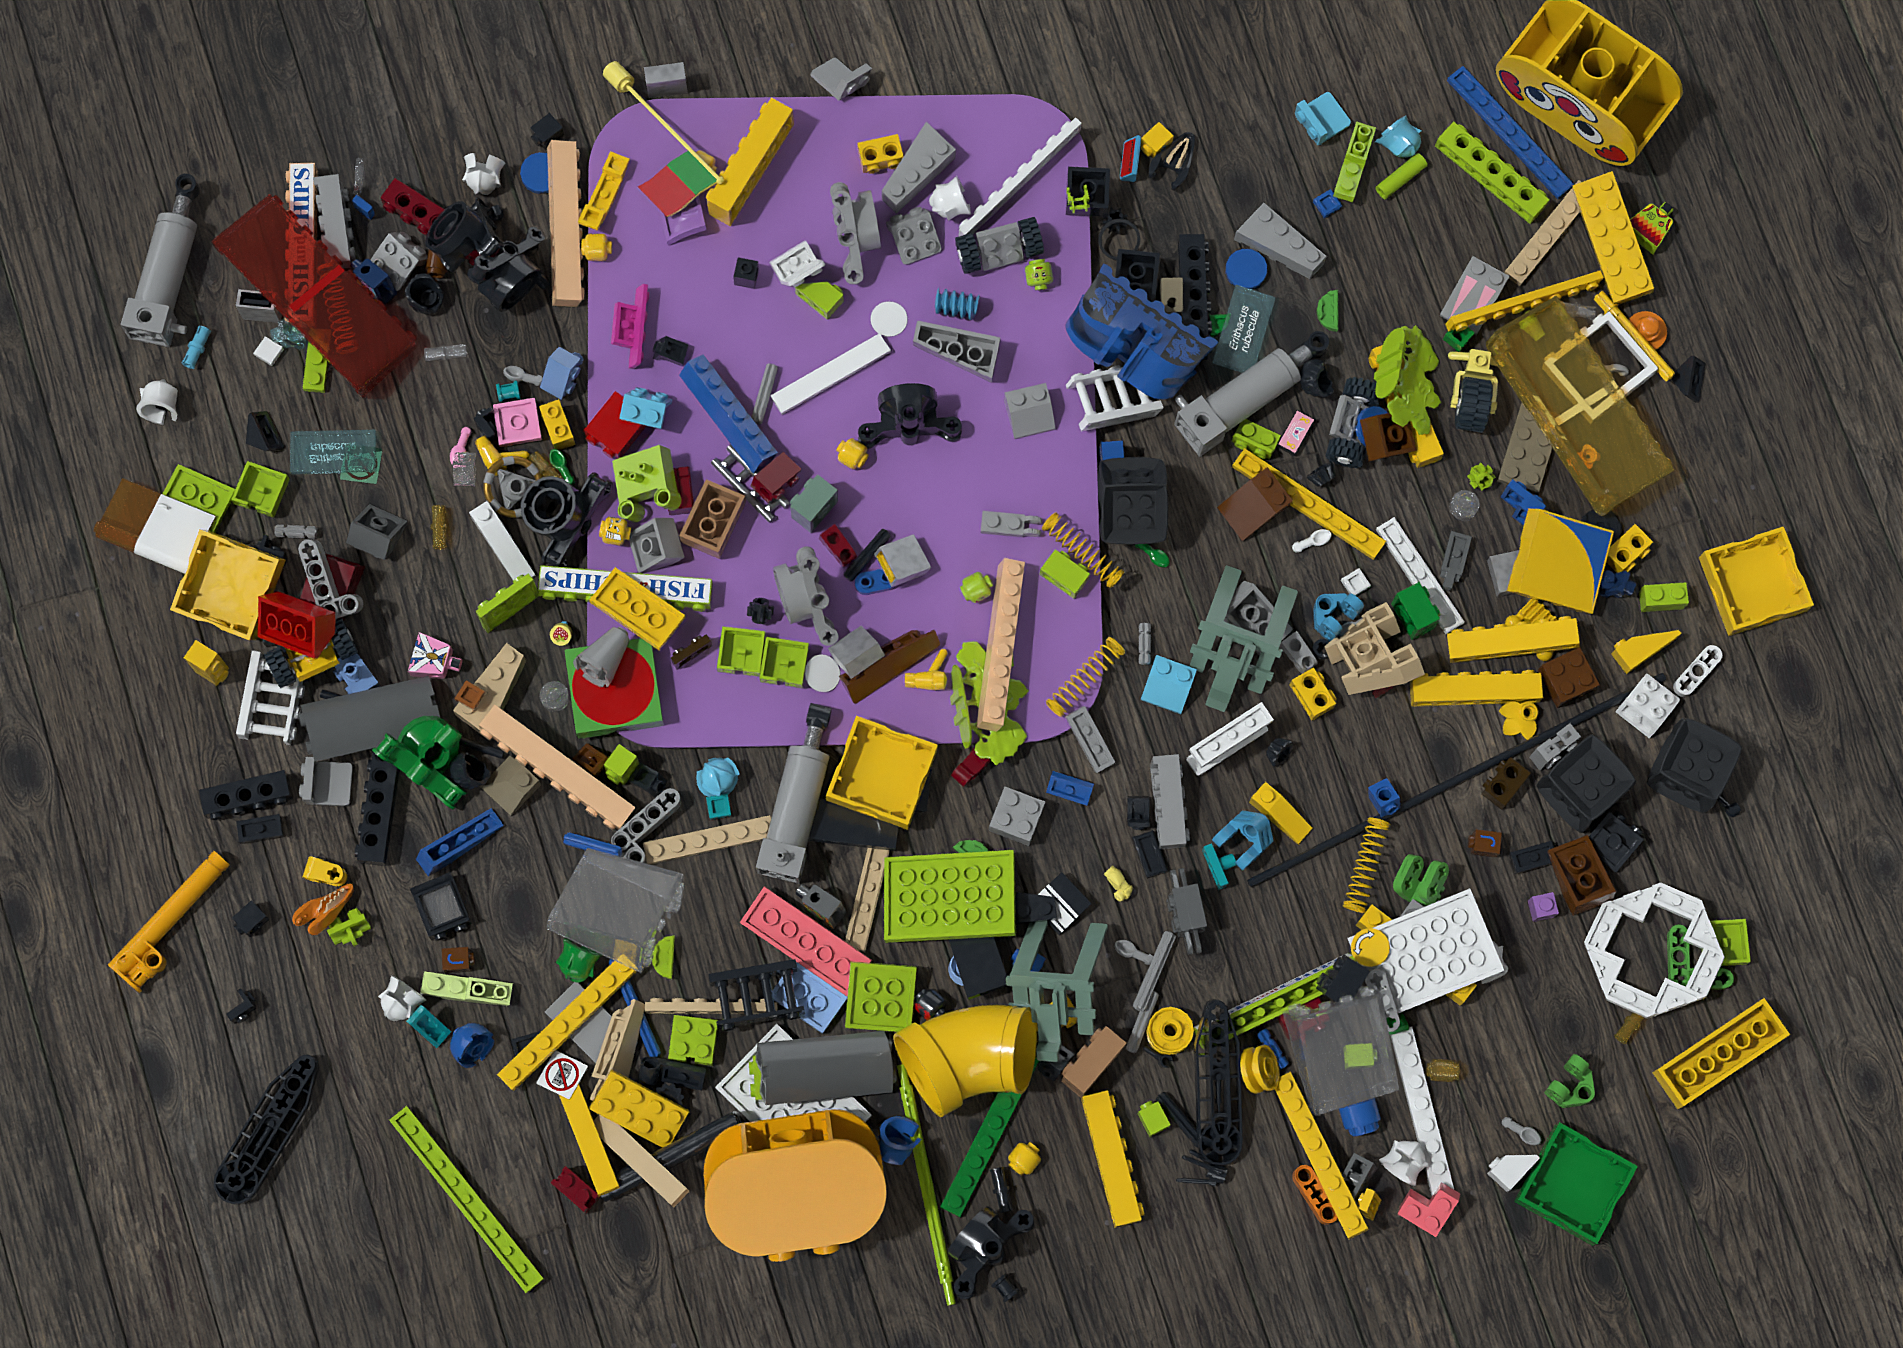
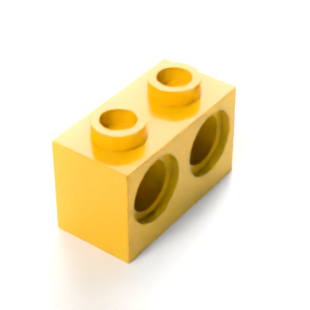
[857,134,904,174]
[539,399,575,450]
[1606,524,1653,573]
[1289,667,1336,720]

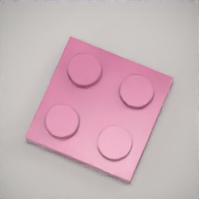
[493,398,542,447]

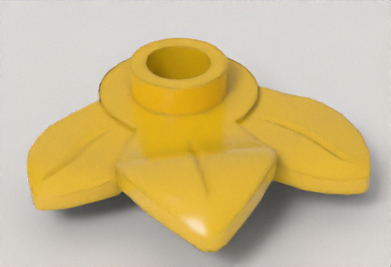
[1499,701,1538,740]

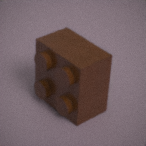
[1360,413,1417,461]
[1537,647,1599,708]

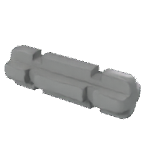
[275,524,317,539]
[1139,623,1151,665]

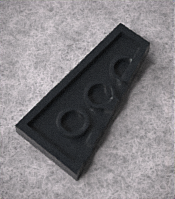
[1015,892,1057,925]

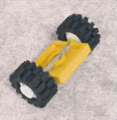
[264,618,358,689]

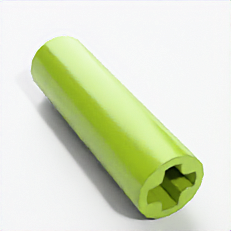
[1375,153,1427,199]

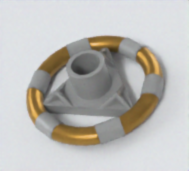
[483,456,543,518]

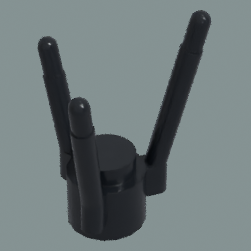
[1176,1149,1227,1187]

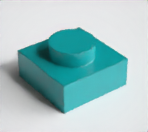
[706,794,731,820]

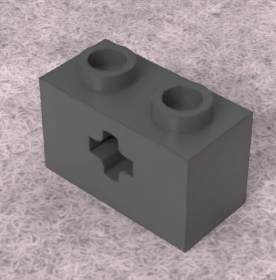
[1342,1153,1378,1205]

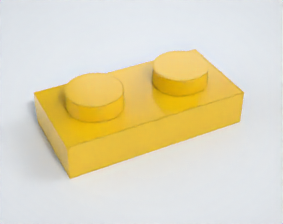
[1357,1188,1381,1220]

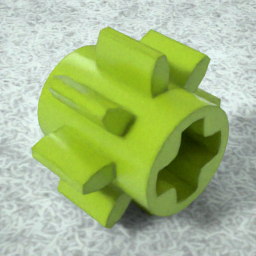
[1467,463,1496,491]

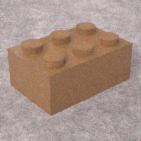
[679,479,746,559]
[1061,1026,1126,1098]

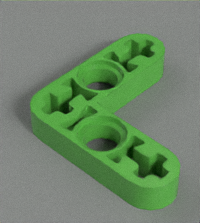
[1667,925,1734,990]

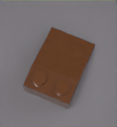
[1217,467,1293,541]
[1548,835,1616,916]

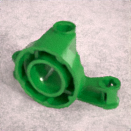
[372,716,467,810]

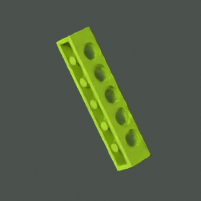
[1435,121,1550,224]

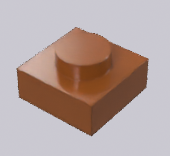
[455,681,485,711]

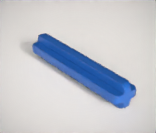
[563,832,622,859]

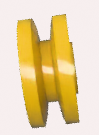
[1146,1007,1194,1056]
[1240,1044,1280,1094]

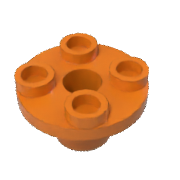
[1629,311,1667,350]

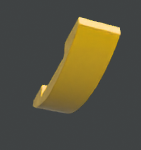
[578,151,630,230]

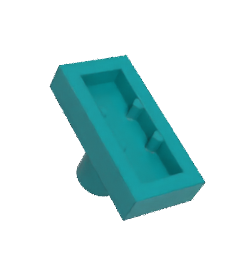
[1202,843,1236,890]
[406,1005,451,1048]

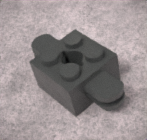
[1166,868,1207,955]

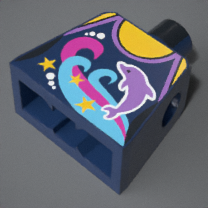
[350,259,397,308]

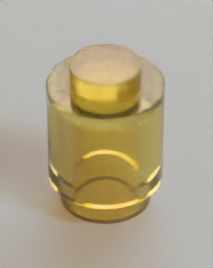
[1427,1059,1460,1082]

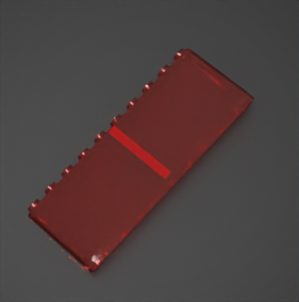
[211,194,418,398]

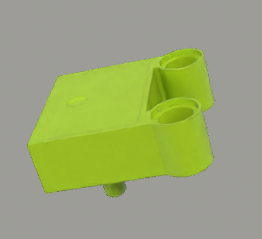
[612,445,681,523]

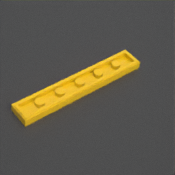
[559,1083,620,1197]

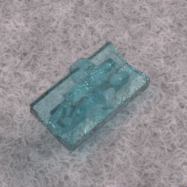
[270,319,309,350]

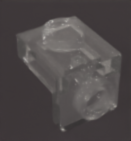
[453,452,476,486]

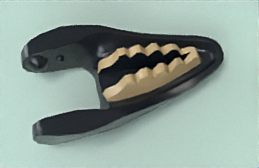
[1148,132,1195,191]

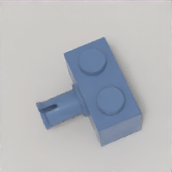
[540,347,583,400]
[333,654,381,694]

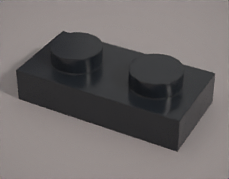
[236,814,284,844]
[1509,841,1554,874]

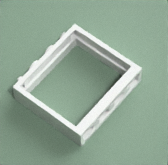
[1542,312,1658,425]

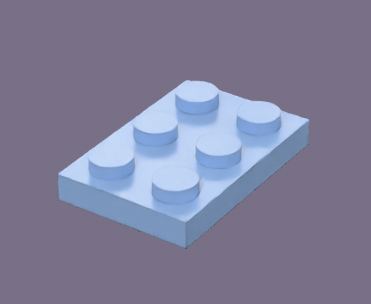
[772,962,847,1034]

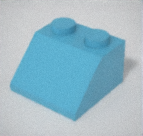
[1141,655,1197,714]

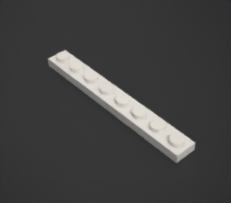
[959,118,1081,236]
[1390,1027,1454,1196]

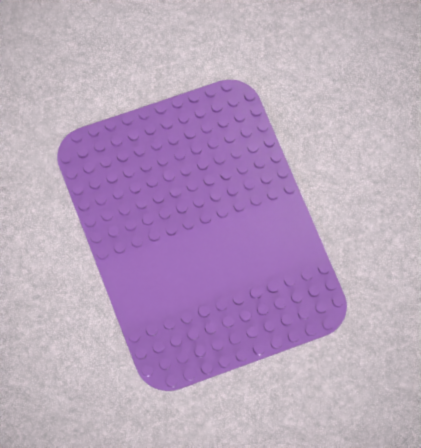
[587,94,1103,748]

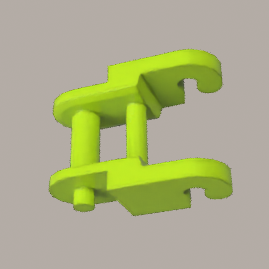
[1066,185,1090,213]

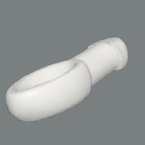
[1292,529,1331,553]

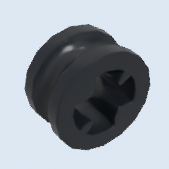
[1312,639,1329,660]

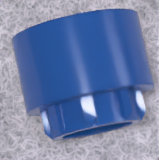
[1338,1097,1381,1136]

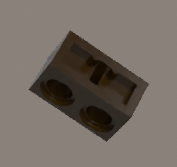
[1481,757,1531,810]

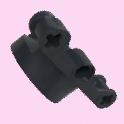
[425,197,504,272]
[467,227,545,312]
[858,383,962,449]
[521,472,613,568]
[948,1206,1034,1300]

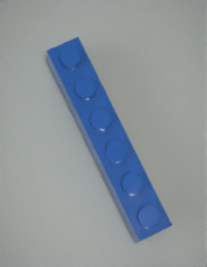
[679,354,778,474]

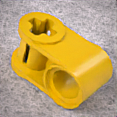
[302,856,347,887]

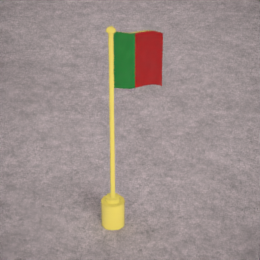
[603,61,724,217]

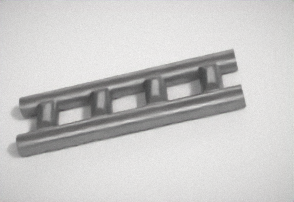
[711,444,790,523]

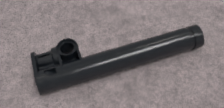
[601,1111,745,1202]

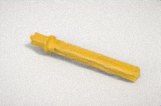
[1594,291,1675,381]

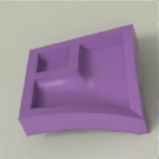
[659,195,707,245]

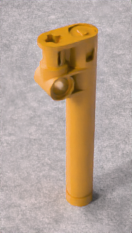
[108,851,230,993]

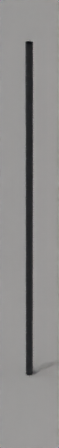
[1247,673,1666,887]

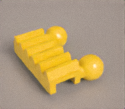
[1505,599,1557,661]

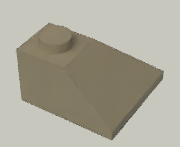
[480,756,541,816]

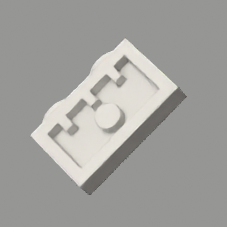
[1616,674,1680,738]

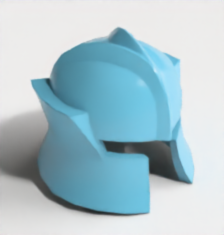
[1375,116,1422,158]
[696,758,739,797]

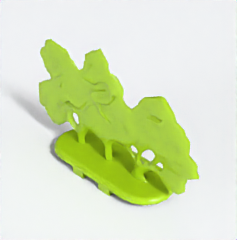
[1374,325,1441,435]
[950,641,1029,765]

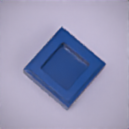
[1313,189,1342,218]
[352,195,375,220]

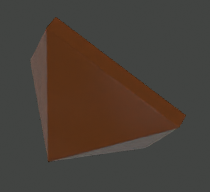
[572,743,608,780]

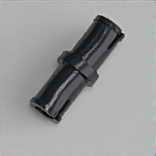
[990,1167,1014,1213]

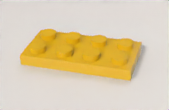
[589,567,685,651]
[589,1069,689,1148]

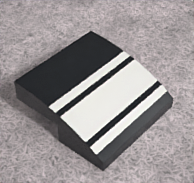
[1038,872,1092,935]

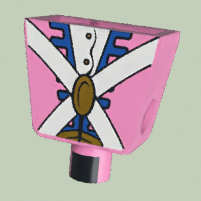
[408,633,462,679]

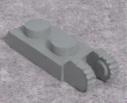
[981,511,1042,537]

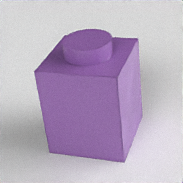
[1528,892,1559,922]

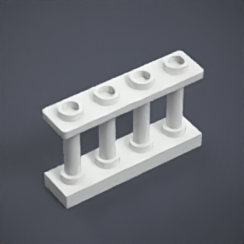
[1066,365,1163,432]
[236,651,305,745]
[1186,702,1274,776]

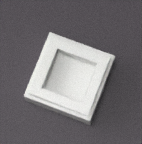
[253,336,284,366]
[1341,568,1371,596]

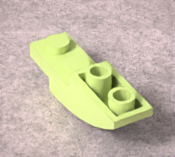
[420,971,513,1006]

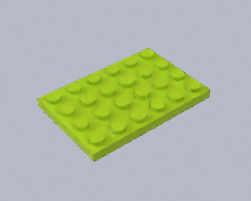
[884,850,1016,943]

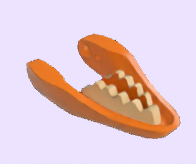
[292,884,354,935]

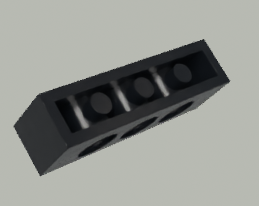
[199,770,293,820]

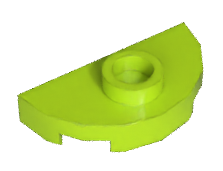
[651,935,675,980]

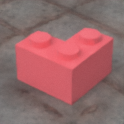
[1397,1182,1460,1237]

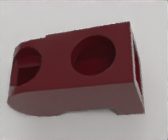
[818,524,857,567]
[951,747,991,787]

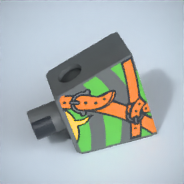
[796,884,847,929]

